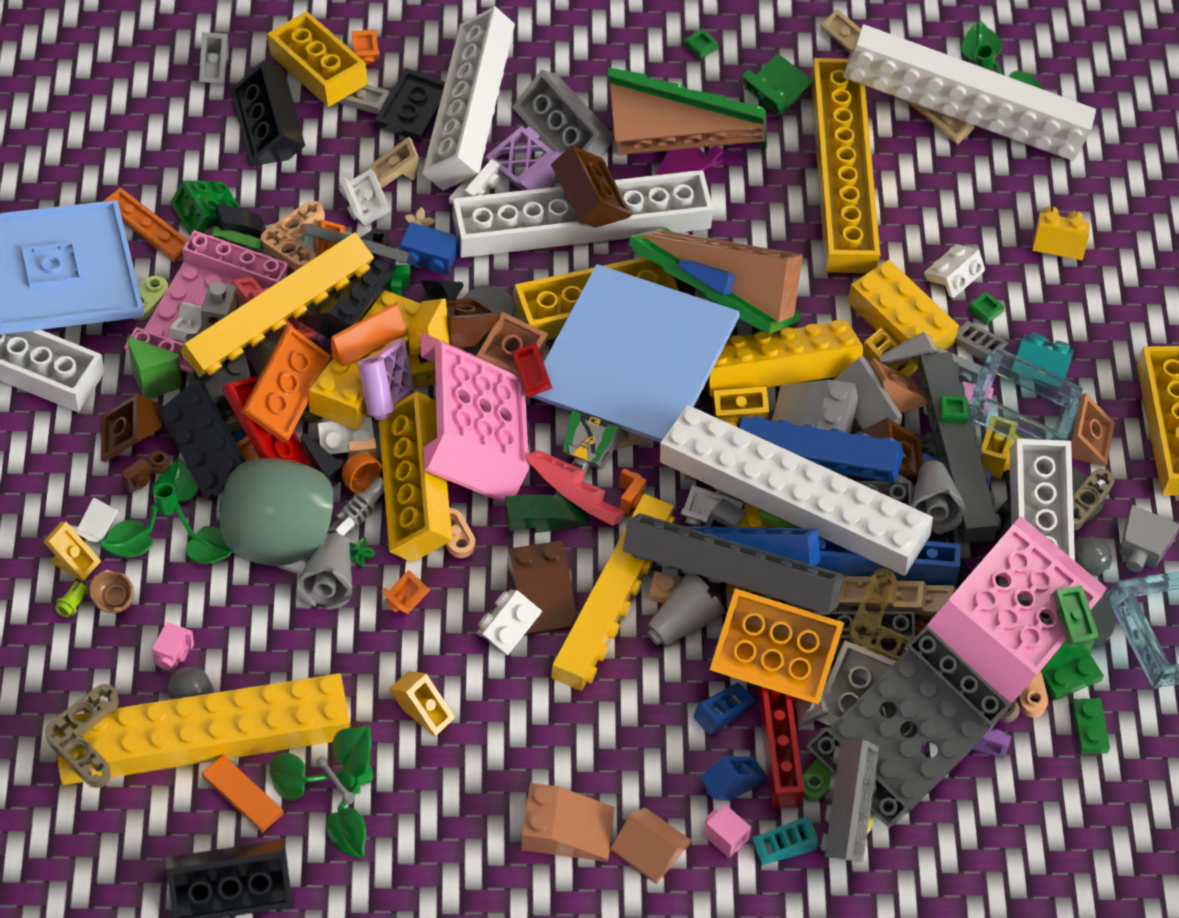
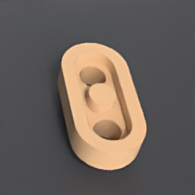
[445,508,475,558]
[1017,671,1048,718]

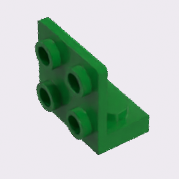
[742,54,813,117]
[170,181,240,236]
[1041,631,1104,701]

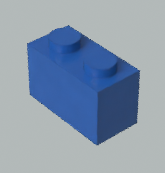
[400,222,459,275]

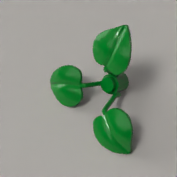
[961,20,1044,90]
[101,459,233,564]
[269,726,373,858]

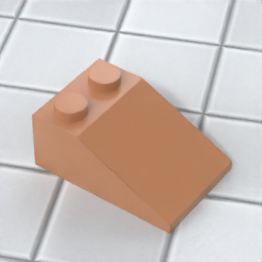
[521,783,615,862]

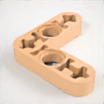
[261,201,325,271]

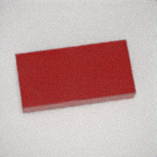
[512,342,553,398]

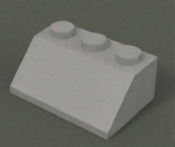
[834,356,902,435]

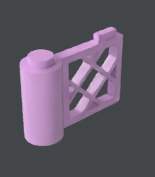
[485,126,563,191]
[357,338,414,420]

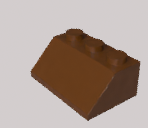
[551,145,632,228]

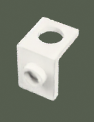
[70,498,118,543]

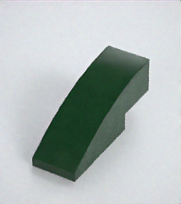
[504,495,589,533]

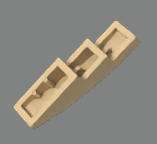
[839,576,957,615]

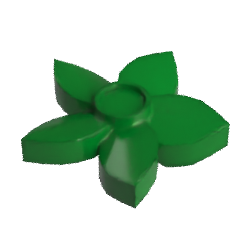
[349,537,376,569]

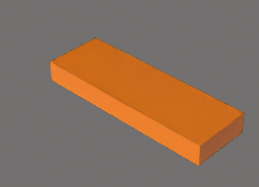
[202,755,283,833]

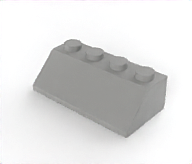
[512,69,615,157]

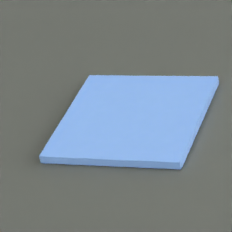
[0,200,144,335]
[531,264,740,443]

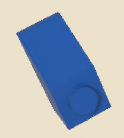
[700,756,768,800]

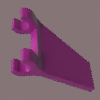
[655,145,723,176]

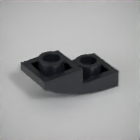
[214,204,266,239]

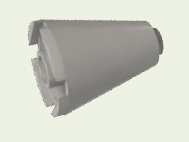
[911,460,965,534]
[297,533,353,610]
[647,574,725,646]

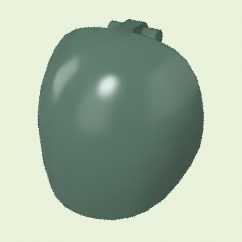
[219,458,333,566]

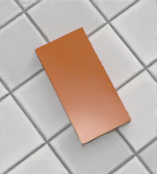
[241,325,331,443]

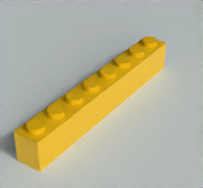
[181,232,374,377]
[551,493,676,691]

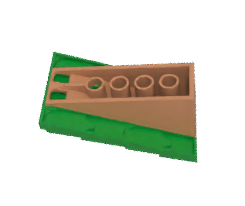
[608,67,767,156]
[629,227,803,334]

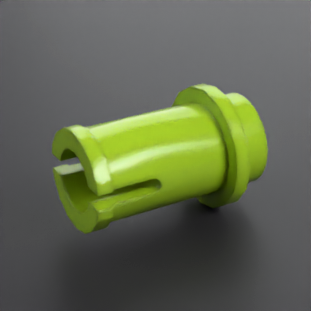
[55,581,89,618]

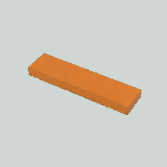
[102,187,188,263]

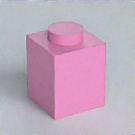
[704,805,752,858]

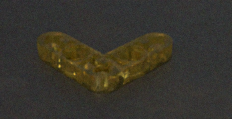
[849,568,913,661]

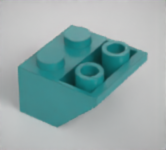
[1012,332,1074,386]

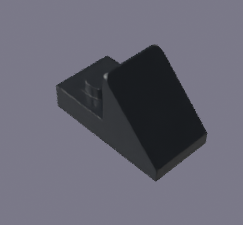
[421,280,464,301]

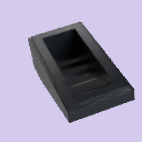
[300,433,342,488]

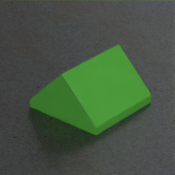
[128,337,182,399]

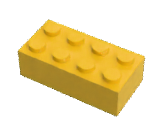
[267,11,368,107]
[847,259,959,366]

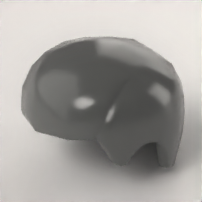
[1074,536,1112,576]
[167,666,214,700]

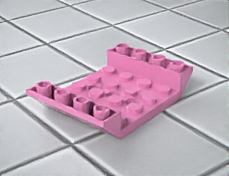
[124,230,289,374]
[421,333,529,503]
[927,516,1107,705]

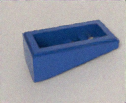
[679,259,736,295]
[693,682,757,735]

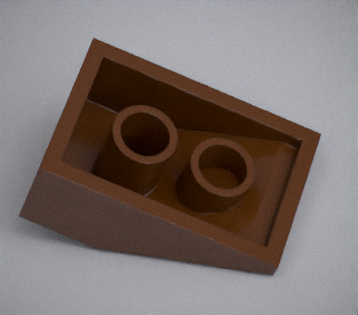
[507,540,577,636]

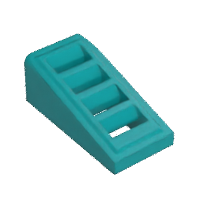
[752,817,818,865]

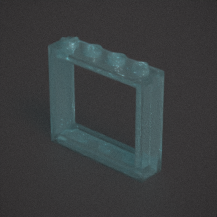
[968,347,1083,441]
[1106,571,1179,689]

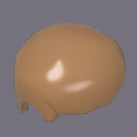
[89,569,134,614]

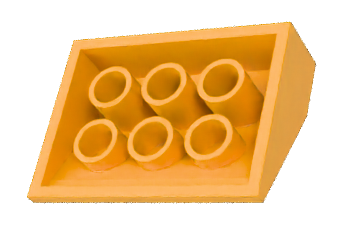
[710,589,844,705]

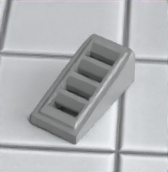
[955,321,1009,368]
[879,332,939,365]

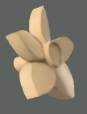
[405,207,436,226]

